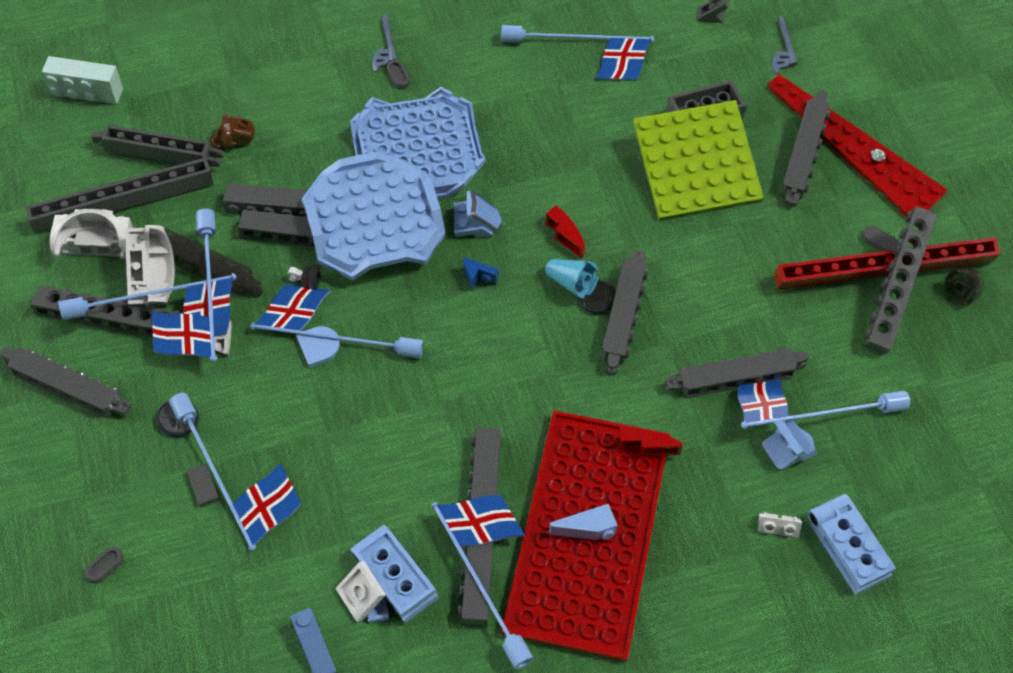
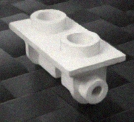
[757,512,802,538]

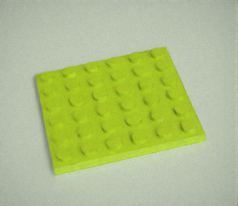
[633,100,764,220]

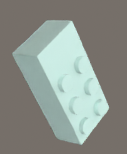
[42,56,123,105]

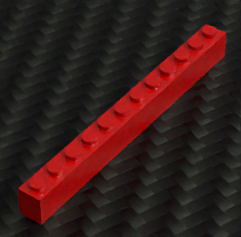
[774,237,1000,290]

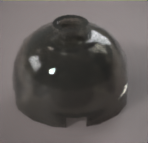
[944,267,984,306]

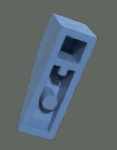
[290,608,337,673]

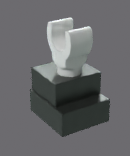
[288,264,321,290]

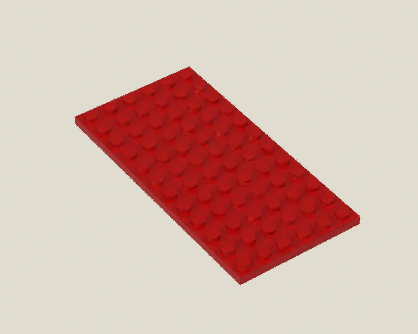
[501,410,670,662]

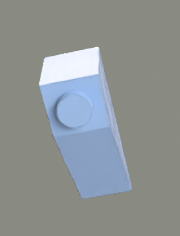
[549,504,617,540]

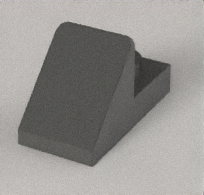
[698,0,729,23]

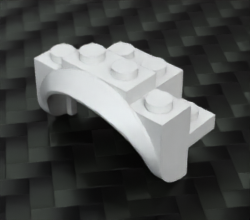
[50,209,133,259]
[125,225,175,306]

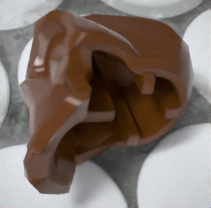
[210,115,255,150]

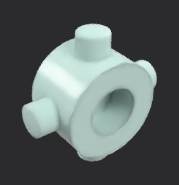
[871,149,886,161]

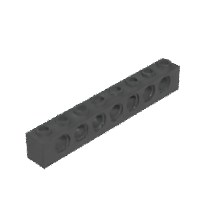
[863,206,938,354]
[31,286,183,337]

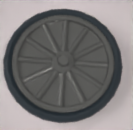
[156,401,199,437]

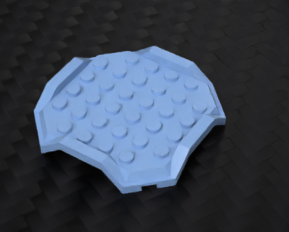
[350,87,485,200]
[302,152,445,281]

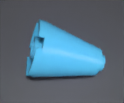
[545,259,598,298]

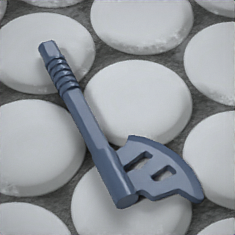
[372,14,397,72]
[772,17,798,74]

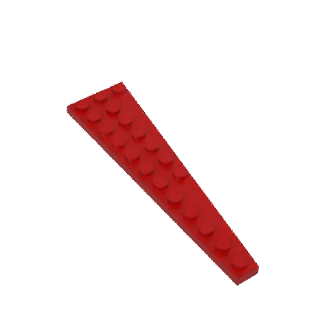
[767,74,948,217]

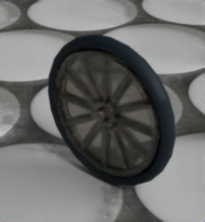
[577,280,616,313]

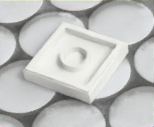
[336,561,386,622]

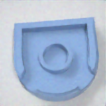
[296,326,340,368]

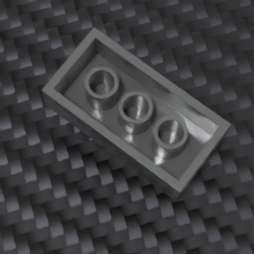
[666,80,747,119]

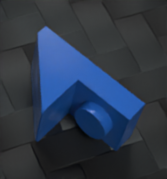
[463,257,499,290]

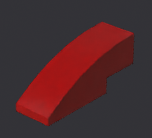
[545,205,585,259]
[618,427,683,457]

